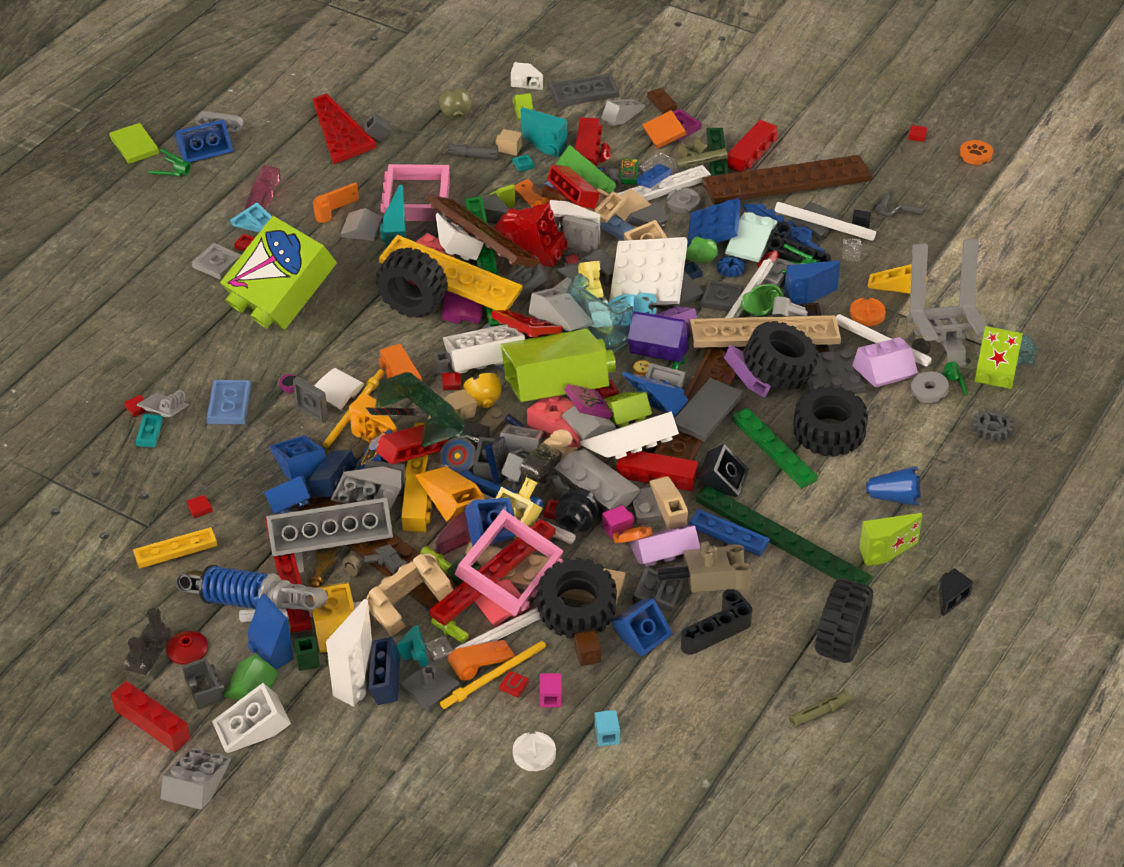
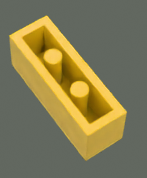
[401,475,433,532]

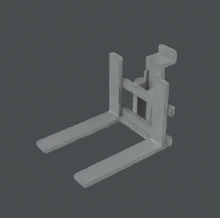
[907,239,988,368]

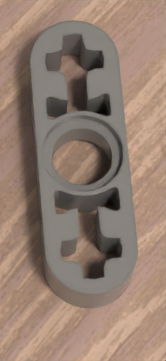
[196,111,244,132]

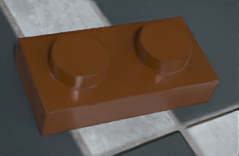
[647,88,677,114]

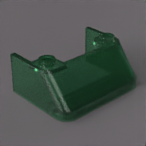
[375,372,466,447]

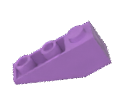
[724,345,771,398]

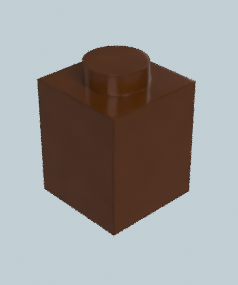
[574,630,601,666]

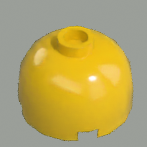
[463,373,502,408]

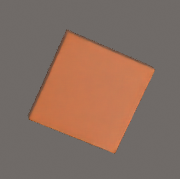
[642,110,687,149]

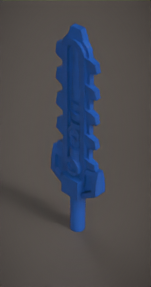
[743,203,825,252]

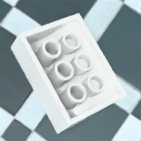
[443,324,525,373]
[579,412,679,459]
[326,599,372,707]

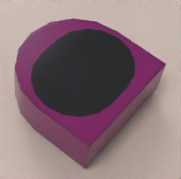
[280,374,297,394]

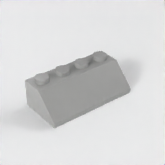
[554,449,641,512]

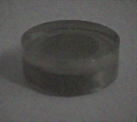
[912,338,931,355]

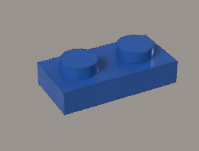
[637,164,671,188]

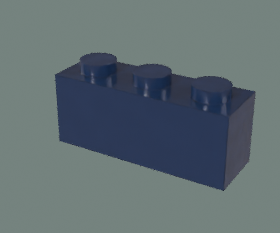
[308,449,357,497]
[369,636,400,705]

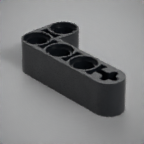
[767,221,831,263]
[681,589,752,655]

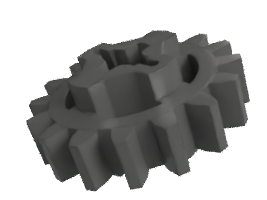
[971,408,1014,443]

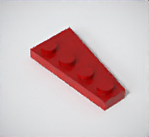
[491,310,563,337]

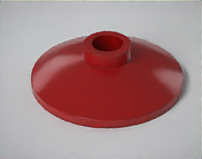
[166,631,208,665]

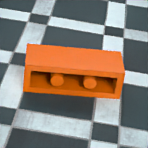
[378,343,423,398]

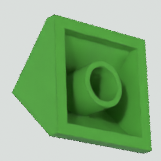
[223,653,279,701]

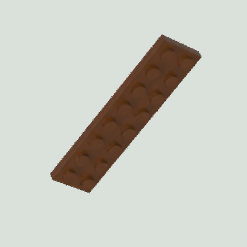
[426,194,541,268]

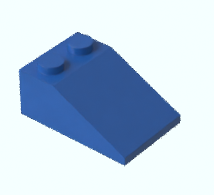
[784,260,840,306]
[622,372,688,418]
[269,435,326,480]
[247,593,294,669]

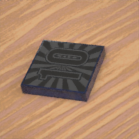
[485,436,509,484]

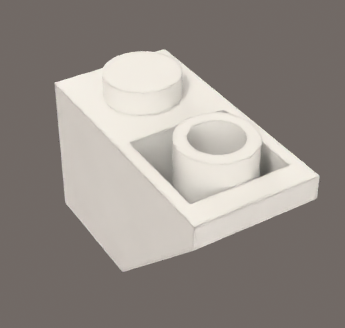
[511,62,543,90]

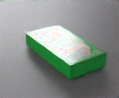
[620,158,638,185]

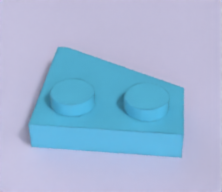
[230,203,272,232]

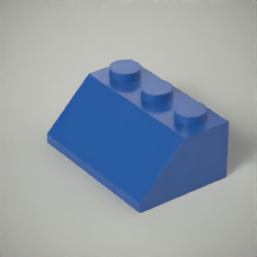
[174,119,233,163]

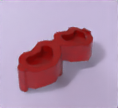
[599,142,611,163]

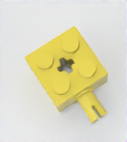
[495,477,543,539]

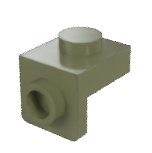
[678,138,707,157]

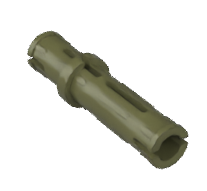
[676,148,728,169]
[789,690,851,728]

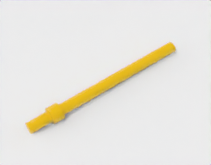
[323,369,385,448]
[440,641,546,709]

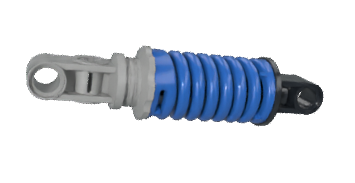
[176,565,328,611]

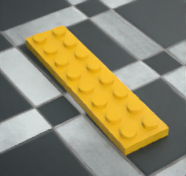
[379,235,523,311]

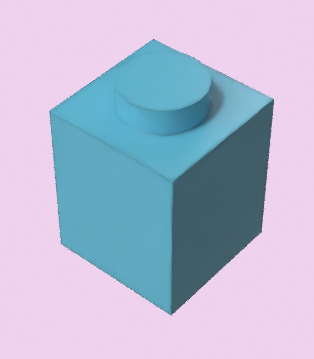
[595,710,620,747]

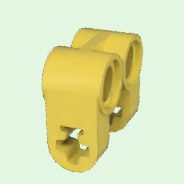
[578,261,603,299]

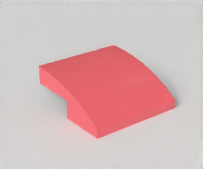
[474,579,530,628]

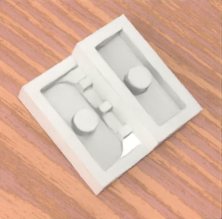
[315,368,364,411]

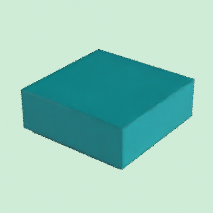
[512,154,535,172]

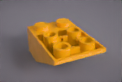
[349,393,397,443]
[415,466,486,522]

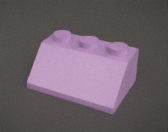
[852,337,918,387]
[629,525,701,567]

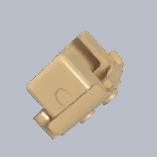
[366,554,453,636]

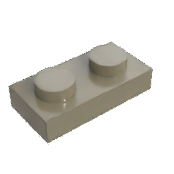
[473,406,509,438]

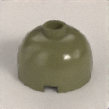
[439,88,472,119]

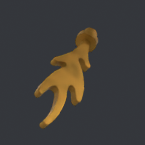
[310,546,340,587]

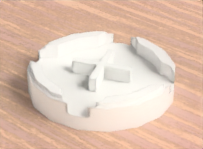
[513,732,556,771]

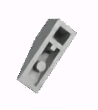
[601,99,646,126]

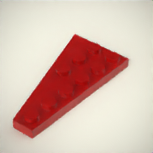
[313,93,377,165]

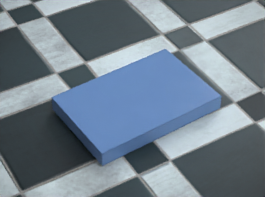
[206,380,251,424]

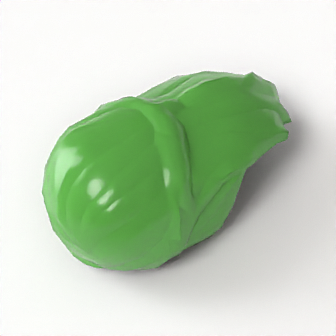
[685,237,718,264]
[741,284,784,317]

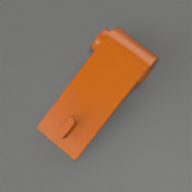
[514,179,554,208]
[313,182,359,223]
[447,640,515,681]

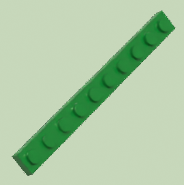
[465,196,503,327]

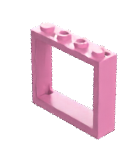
[381,164,450,221]
[455,510,563,617]

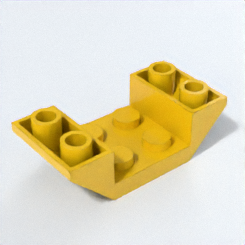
[312,582,355,653]

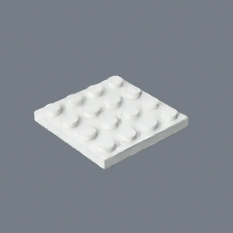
[609,237,688,305]

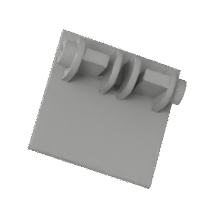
[137,390,189,417]

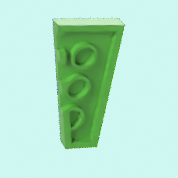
[555,144,617,194]

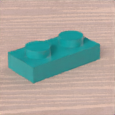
[136,414,164,447]

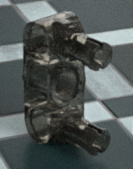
[518,443,562,493]
[124,608,171,675]

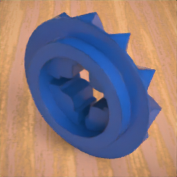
[717,256,745,277]

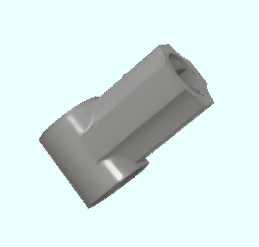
[772,297,808,317]

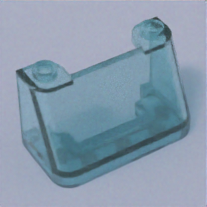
[562,273,633,353]

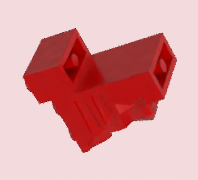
[494,203,568,267]

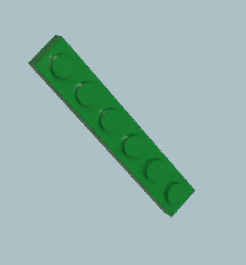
[732,408,818,489]

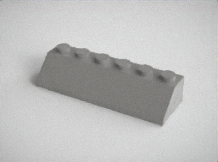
[266,498,393,557]

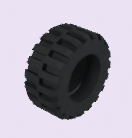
[375,247,448,318]
[743,321,819,390]
[793,386,868,457]
[537,558,617,639]
[815,578,874,663]

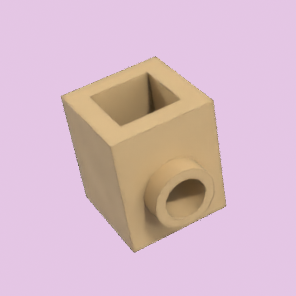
[496,129,522,156]

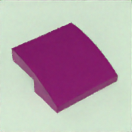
[442,292,482,324]

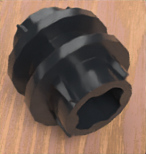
[555,487,598,533]

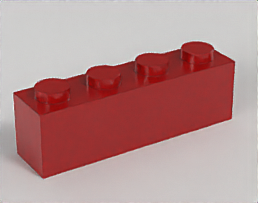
[575,117,602,166]
[727,120,778,172]
[547,164,600,209]
[376,422,450,465]
[617,451,698,492]
[111,681,191,752]

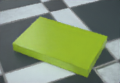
[109,123,159,164]

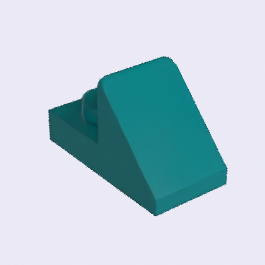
[397,625,429,668]

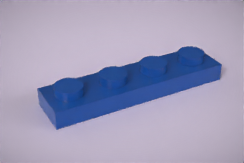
[689,509,770,557]

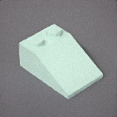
[725,212,777,262]

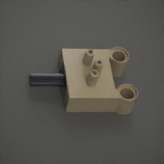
[658,541,751,593]

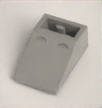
[529,288,594,332]
[331,466,401,511]
[161,748,231,810]

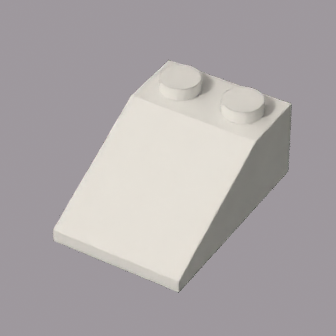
[550,200,600,244]
[436,212,484,260]
[212,683,291,753]

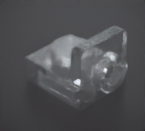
[843,239,862,261]

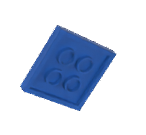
[687,198,741,247]

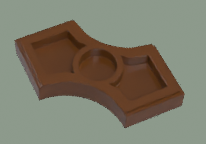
[532,184,574,204]

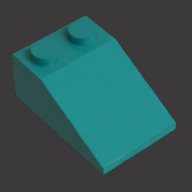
[521,107,567,158]
[380,185,406,248]

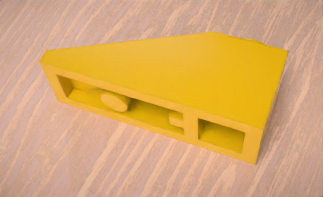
[867,264,928,293]

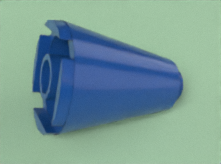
[866,466,921,506]

